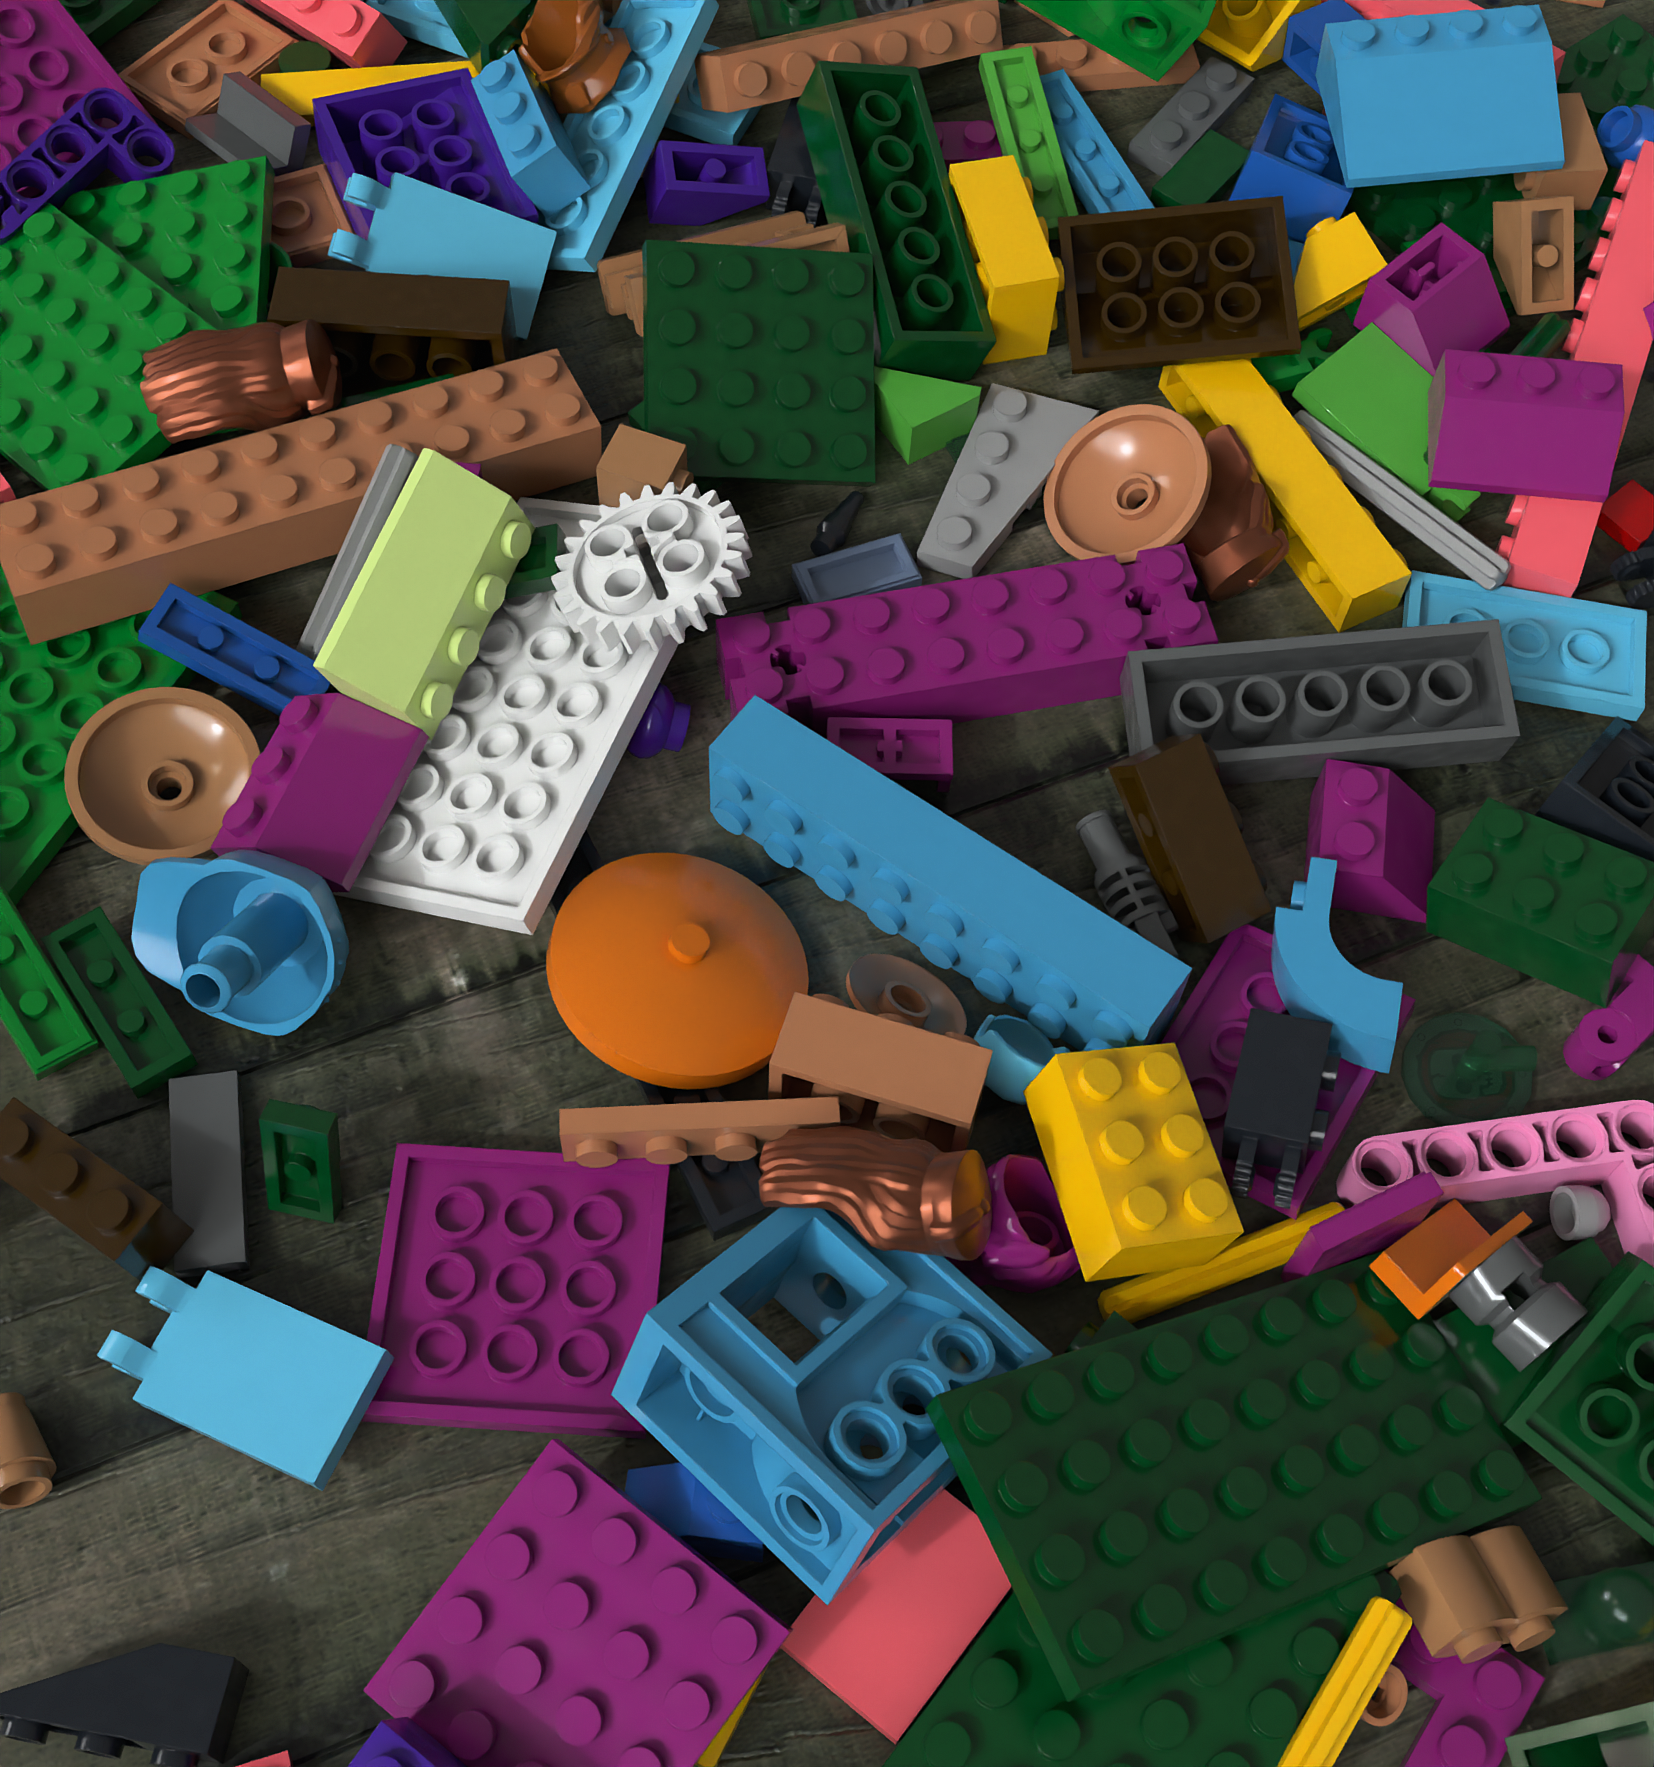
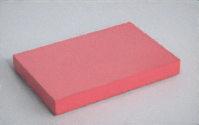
[780,1489,1012,1745]

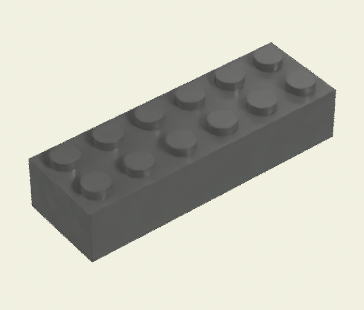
[1119,619,1520,785]

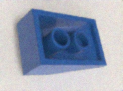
[1228,94,1354,244]

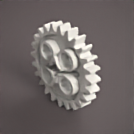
[551,482,752,654]

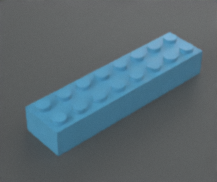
[709,695,1192,1051]

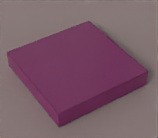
[1280,1171,1444,1283]

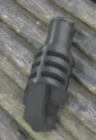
[1075,810,1179,959]

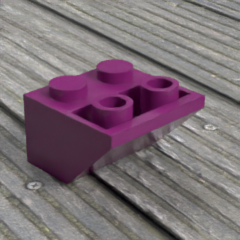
[1353,222,1510,377]

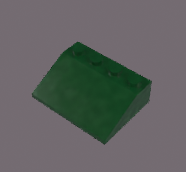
[1503,1251,1654,1546]

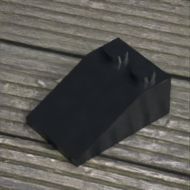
[1535,716,1654,862]

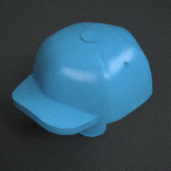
[131,849,349,1036]

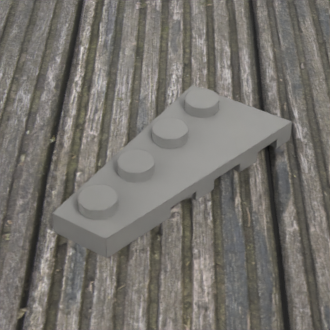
[917,383,1099,579]

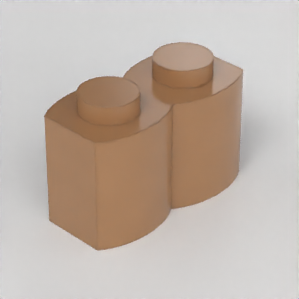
[1388,1526,1568,1664]

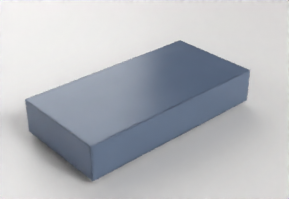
[791,533,922,605]

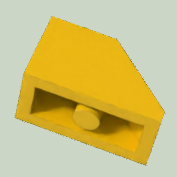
[1293,212,1388,332]

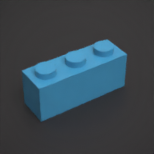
[470,49,591,219]

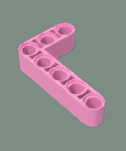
[1336,1100,1654,1268]

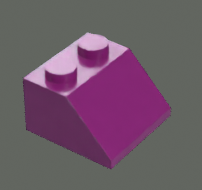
[1303,759,1435,923]

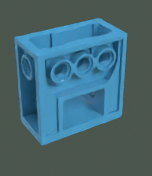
[611,1207,1053,1606]

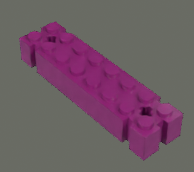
[715,543,1219,739]

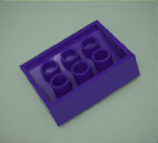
[312,68,539,240]

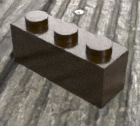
[1108,733,1272,943]
[0,1097,194,1282]

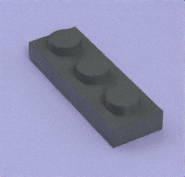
[1127,56,1255,177]

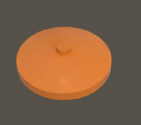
[546,853,809,1089]

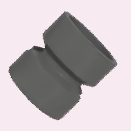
[1448,1236,1588,1372]

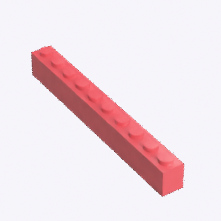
[1495,140,1654,598]

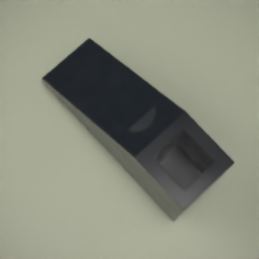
[0,1643,249,1767]

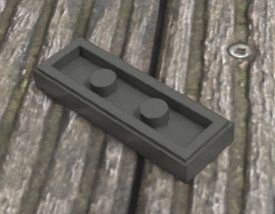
[169,1070,250,1279]

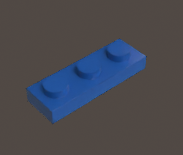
[138,582,332,716]

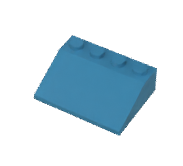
[1315,4,1565,188]

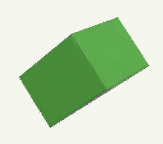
[874,366,982,465]

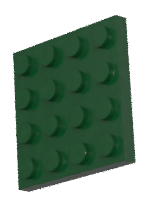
[642,240,876,487]

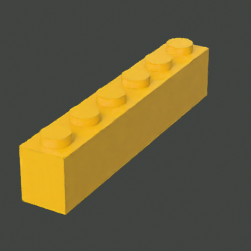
[1158,358,1412,633]

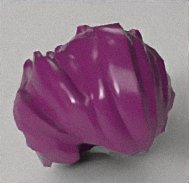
[957,1154,1081,1293]

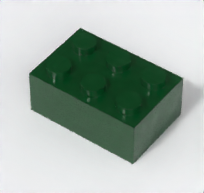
[1426,797,1654,1008]

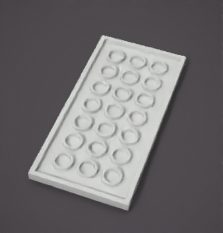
[332,497,687,935]

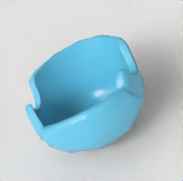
[974,1014,1070,1105]

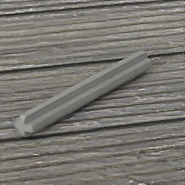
[1293,410,1511,591]

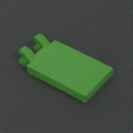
[1291,322,1492,523]

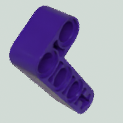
[0,87,175,245]

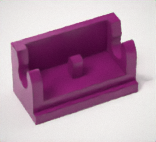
[826,717,953,793]

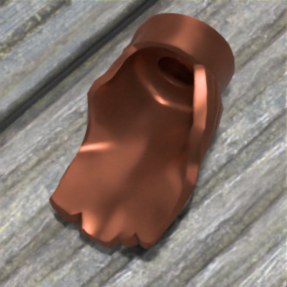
[140,319,342,444]
[1177,424,1290,601]
[758,1126,992,1260]

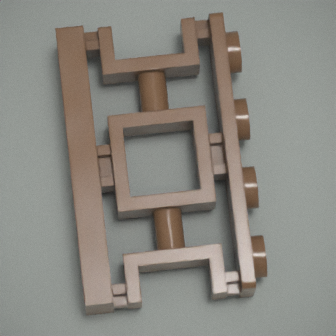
[597,211,850,337]

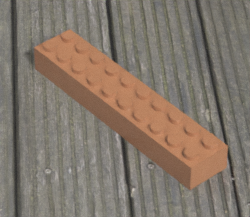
[0,348,602,645]

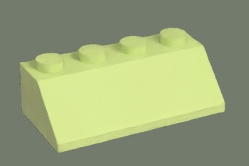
[313,448,535,740]

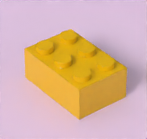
[949,155,1065,365]
[1023,1043,1244,1282]

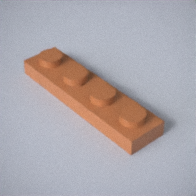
[993,39,1200,92]
[559,1097,840,1168]

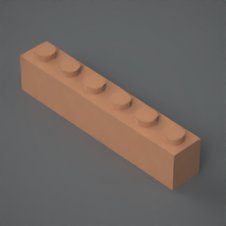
[694,0,1003,113]

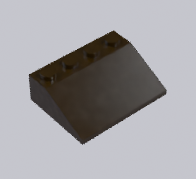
[1057,196,1301,375]

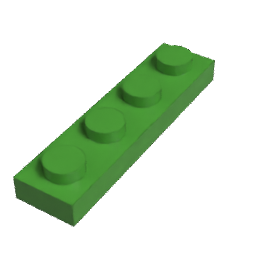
[978,46,1078,240]

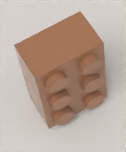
[768,992,993,1153]

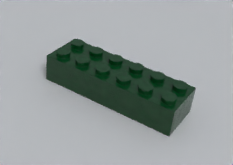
[797,60,997,380]

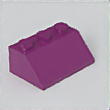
[1428,349,1625,503]
[210,693,429,892]

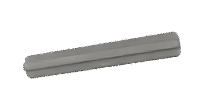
[296,444,419,660]

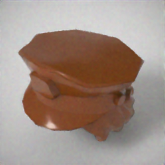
[518,0,631,114]

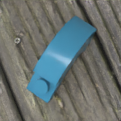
[1271,857,1403,1074]

